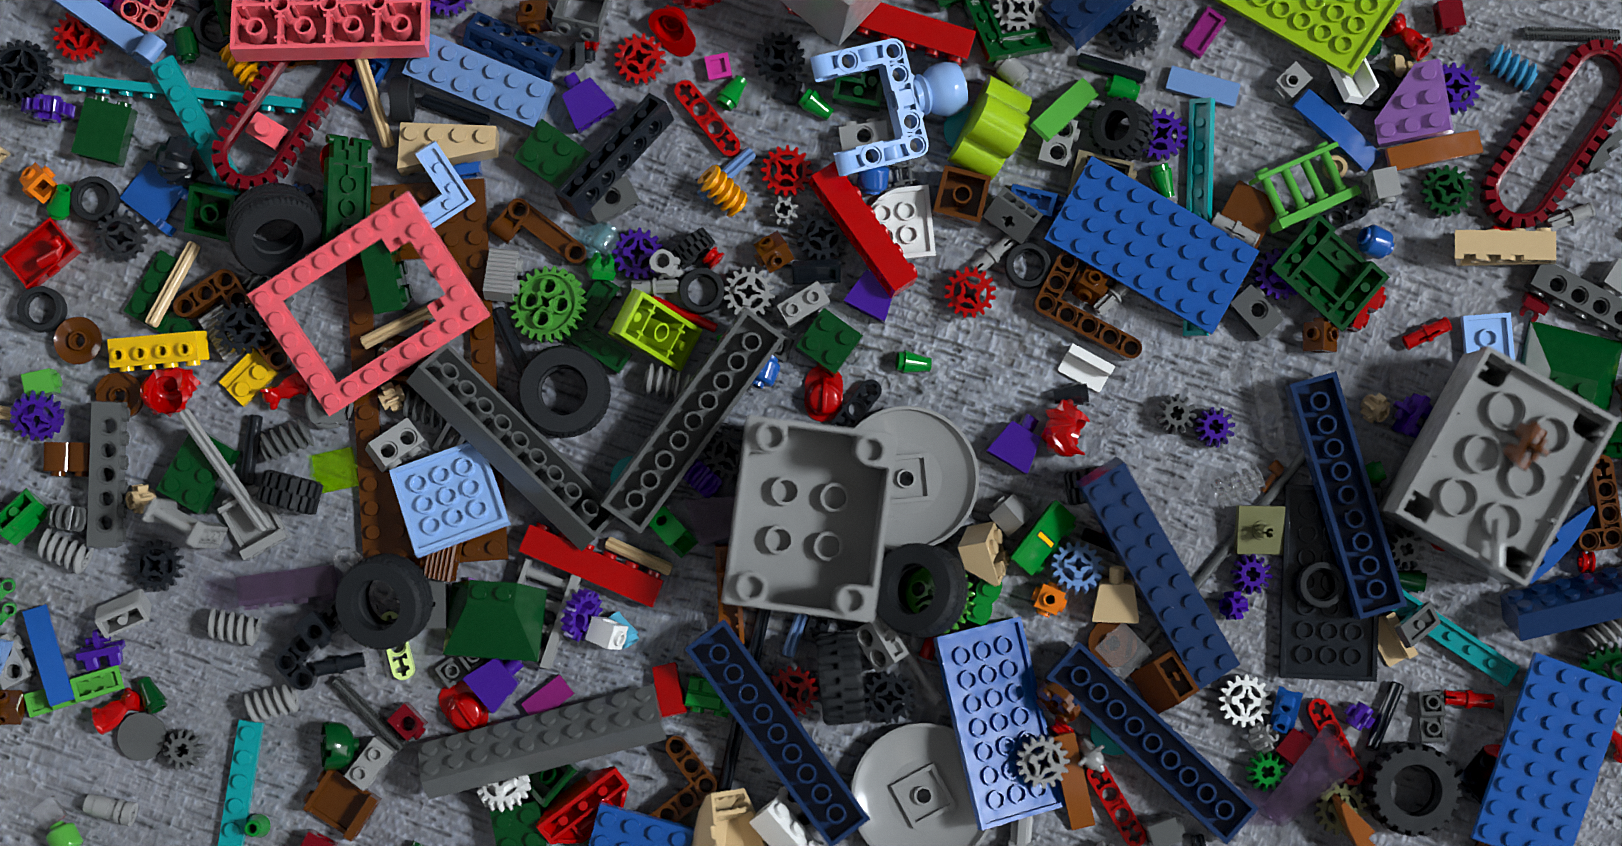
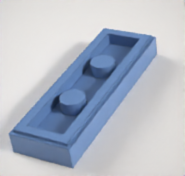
[1165,65,1241,108]

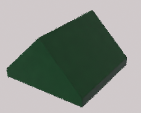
[528,763,580,808]

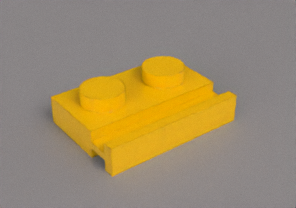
[219,348,279,407]

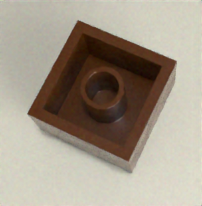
[932,165,991,227]

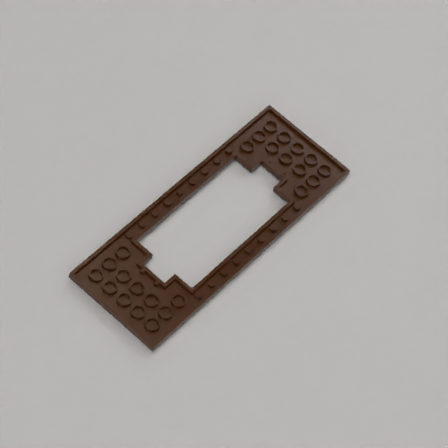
[346,178,509,566]

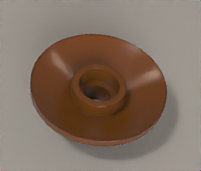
[54,317,102,365]

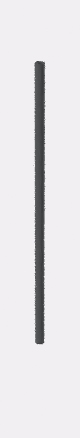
[1125,450,1306,670]

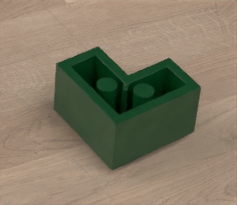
[832,69,883,112]

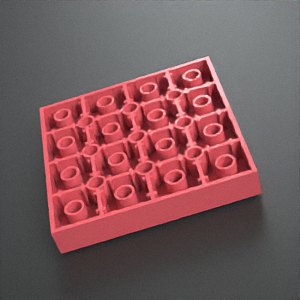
[230,0,430,62]

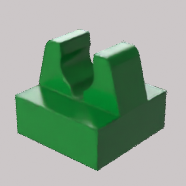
[585,252,616,281]

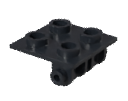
[1455,746,1497,804]

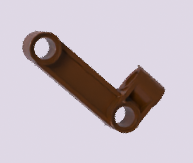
[489,198,588,266]

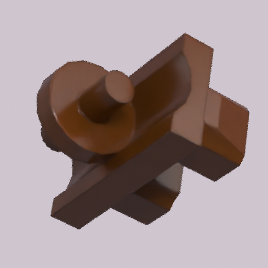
[1503,421,1550,471]

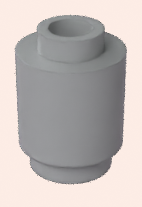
[993,58,1029,88]

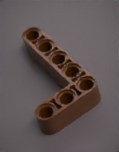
[1033,251,1142,361]
[173,269,293,372]
[649,734,718,823]

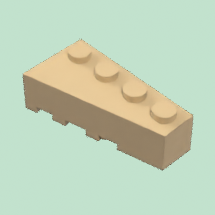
[397,122,500,176]
[1455,228,1556,266]

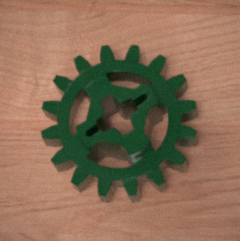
[1419,165,1474,218]

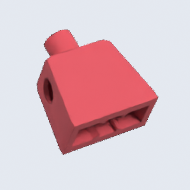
[245,111,292,153]

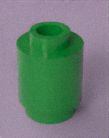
[1104,74,1141,102]

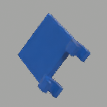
[120,161,189,237]

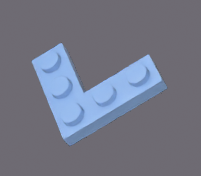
[415,140,475,228]

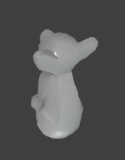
[649,249,685,280]
[1076,735,1105,773]

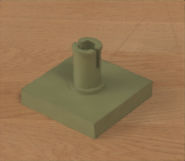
[1234,505,1285,555]

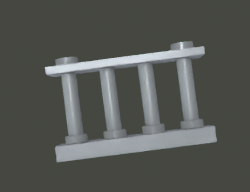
[142,497,230,549]
[516,559,583,670]

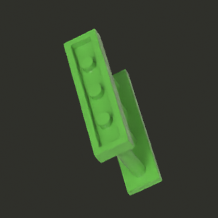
[1248,141,1362,234]

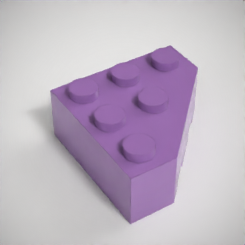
[1374,59,1454,148]

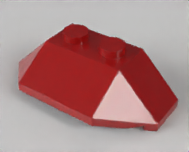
[536,766,629,844]

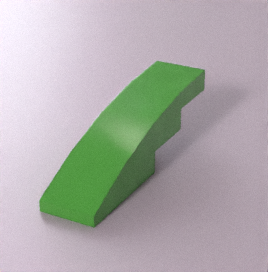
[1030,77,1100,143]
[24,665,125,718]

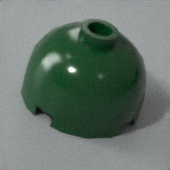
[320,721,359,771]

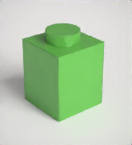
[21,368,63,397]

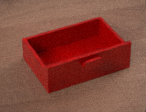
[1,217,82,289]

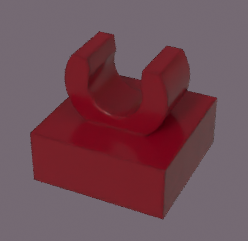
[1519,292,1550,323]

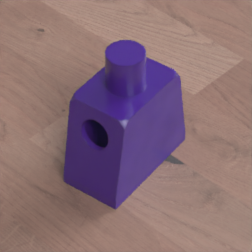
[562,72,617,134]
[844,270,892,324]
[986,414,1041,475]
[463,659,524,714]

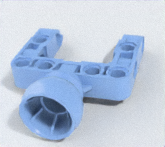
[810,39,968,177]

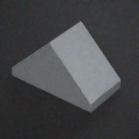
[433,422,468,453]

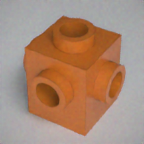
[19,162,59,204]
[1031,581,1067,618]

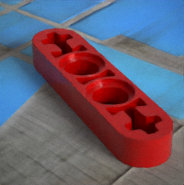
[674,80,741,158]
[1306,698,1364,785]
[1085,764,1146,846]

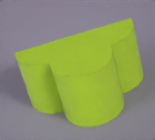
[947,75,1032,180]
[608,288,703,372]

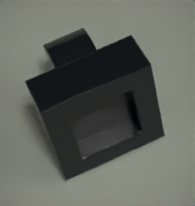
[570,42,595,71]

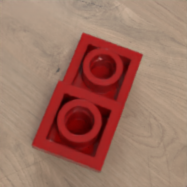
[1347,287,1386,332]
[652,662,687,718]

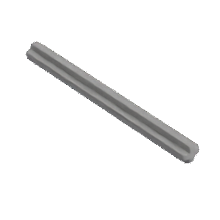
[177,408,270,532]

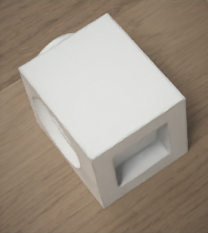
[585,616,628,650]

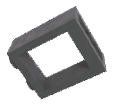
[552,0,612,42]

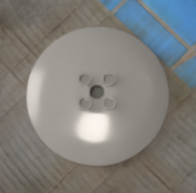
[854,406,979,549]
[851,723,990,846]

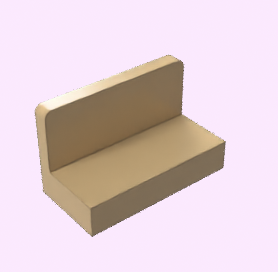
[1378,611,1418,667]

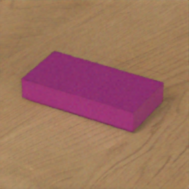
[1180,6,1227,59]
[521,674,575,716]

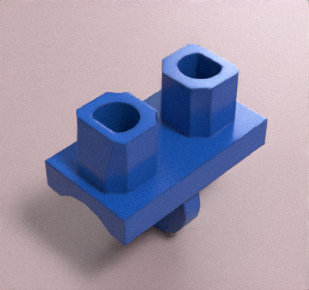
[1270,686,1303,733]

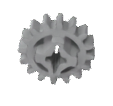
[992,0,1044,31]
[724,267,775,316]
[1015,734,1070,789]

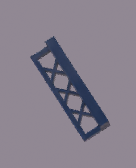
[463,11,564,82]

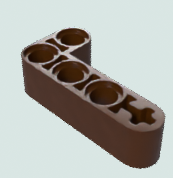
[1572,455,1622,552]

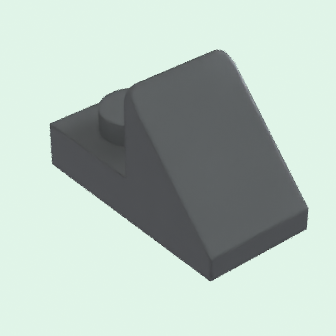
[1394,602,1441,648]

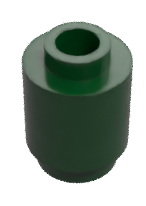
[172,27,200,64]

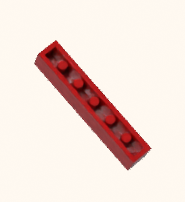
[808,161,918,299]
[518,522,665,608]

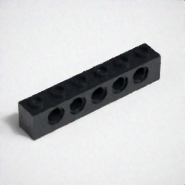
[554,93,674,220]

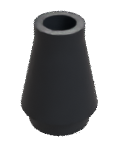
[1053,382,1089,405]

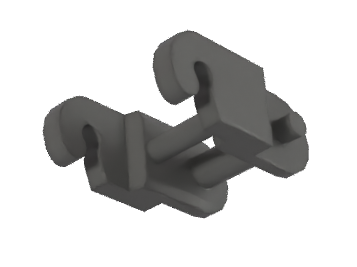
[887,162,917,188]

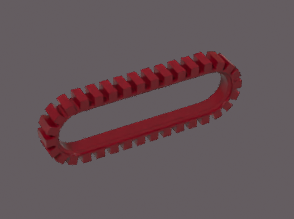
[1480,39,1622,229]
[211,59,357,194]

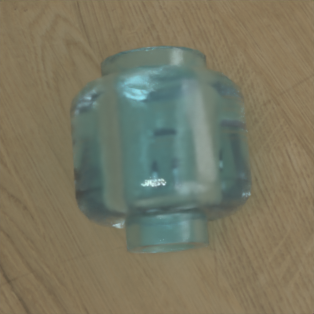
[584,222,620,258]

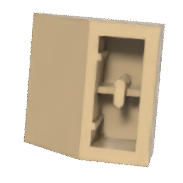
[958,521,1010,586]

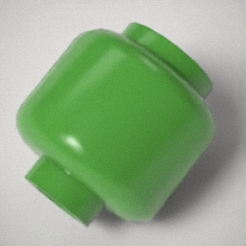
[46,821,83,846]

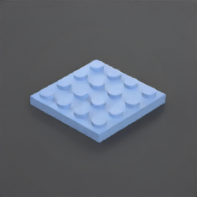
[389,442,511,558]

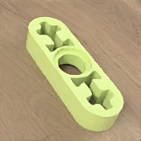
[381,611,415,680]

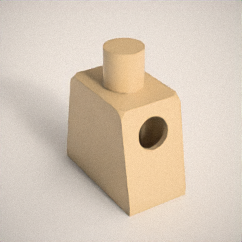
[1092,566,1139,623]

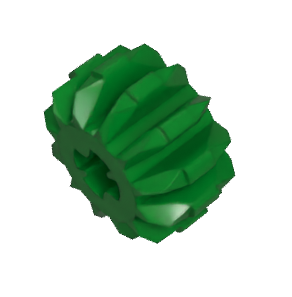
[1245,751,1287,792]

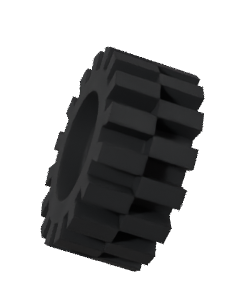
[671,227,715,269]

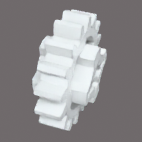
[1217,674,1272,727]
[477,775,531,812]

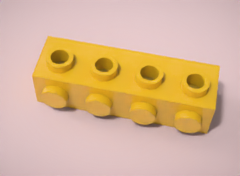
[107,331,209,372]

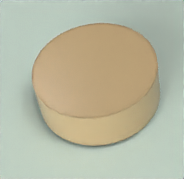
[1322,155,1348,180]

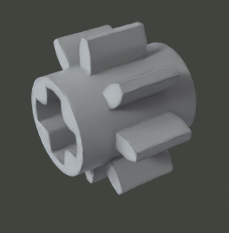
[770,196,798,226]
[1248,721,1279,753]

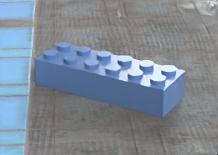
[402,33,556,131]

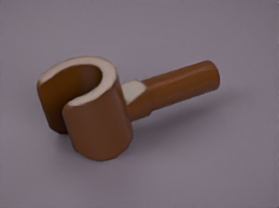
[284,60,317,73]
[1260,460,1284,493]

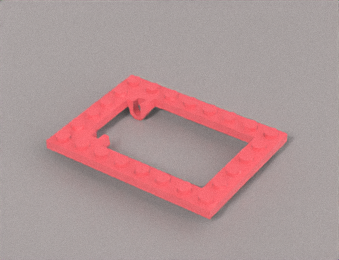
[247,191,490,417]

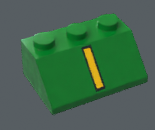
[1009,500,1077,576]

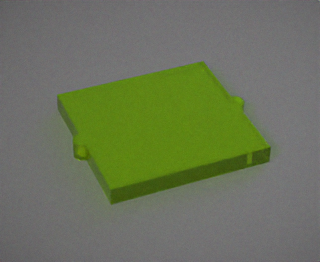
[312,447,359,494]

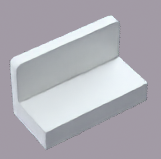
[1327,57,1379,104]
[1058,344,1115,393]

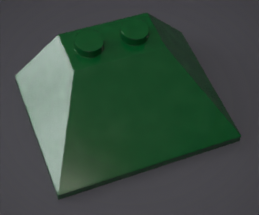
[1270,214,1389,332]
[1520,320,1622,412]
[443,580,547,662]

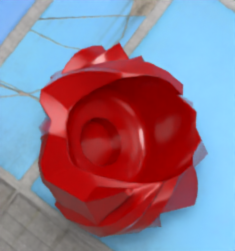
[140,367,201,417]
[1042,399,1090,457]

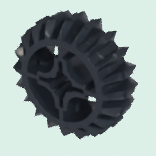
[0,40,55,104]

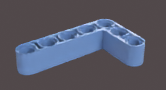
[52,0,167,68]

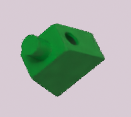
[648,506,699,558]

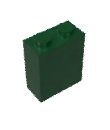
[71,95,138,167]

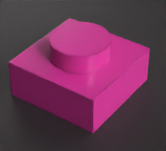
[704,52,732,82]

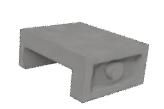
[217,485,291,561]

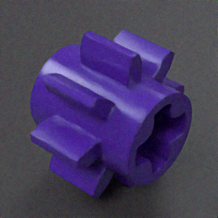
[1218,591,1249,620]
[1343,701,1375,731]

